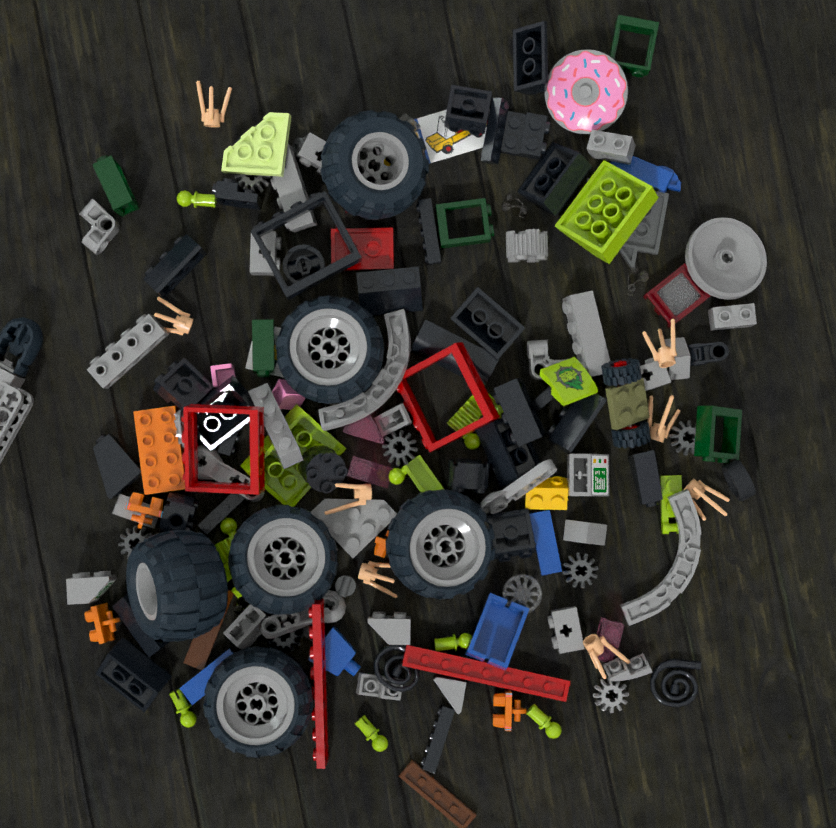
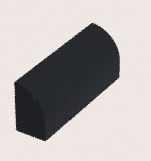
[411,319,500,386]

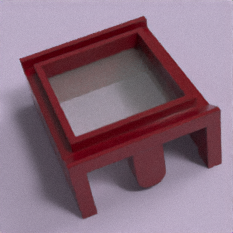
[643,264,711,329]

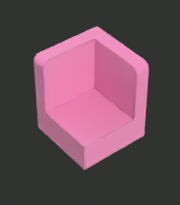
[210,363,236,388]
[272,379,305,410]

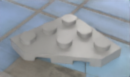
[311,499,397,558]

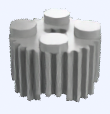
[506,229,548,263]

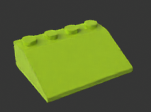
[555,160,659,264]
[240,404,346,507]

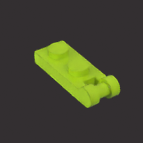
[659,475,682,534]

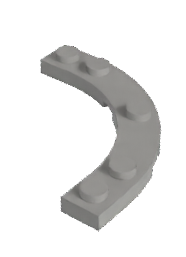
[318,309,411,431]
[620,489,701,626]

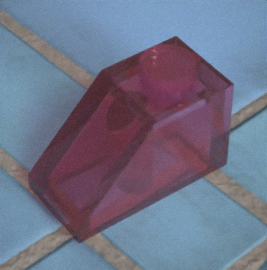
[343,414,385,445]
[347,456,393,488]
[597,617,624,662]

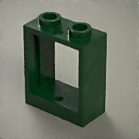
[609,15,659,77]
[92,155,140,217]
[436,198,494,249]
[252,320,275,378]
[694,406,742,463]

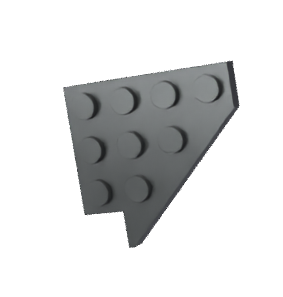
[586,178,669,268]

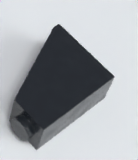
[93,434,142,499]
[628,450,663,508]

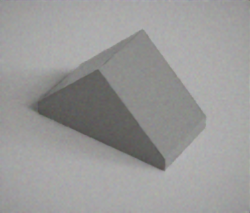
[664,337,690,380]
[374,403,412,437]
[563,520,607,546]
[433,675,466,714]

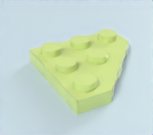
[221,112,291,177]

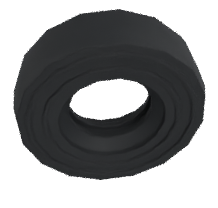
[531,386,554,410]

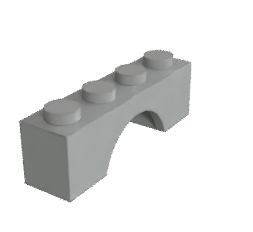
[248,383,303,469]

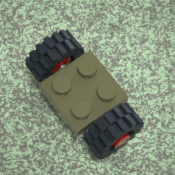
[601,358,651,448]

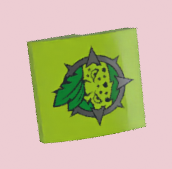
[540,357,598,406]

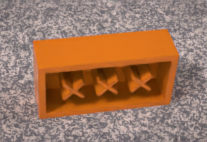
[133,406,185,495]

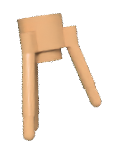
[196,81,232,128]
[154,297,194,336]
[642,319,677,368]
[647,395,680,443]
[683,478,730,521]
[324,483,372,515]
[358,561,398,598]
[583,634,630,679]

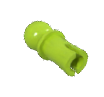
[177,190,217,208]
[434,633,472,651]
[169,688,197,728]
[526,704,562,739]
[355,715,388,752]

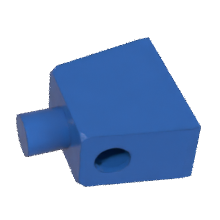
[308,627,361,676]

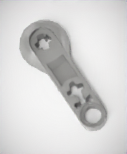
[198,445,264,502]
[480,459,557,514]
[261,590,346,639]

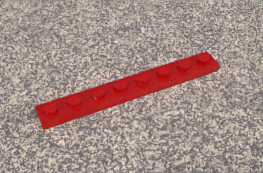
[309,598,328,769]
[402,645,570,702]

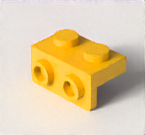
[525,476,568,510]

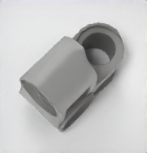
[79,199,120,255]
[527,340,567,380]

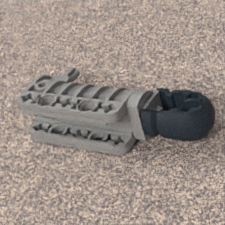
[0,317,43,464]

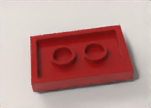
[331,228,394,271]

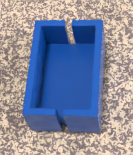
[465,593,530,670]

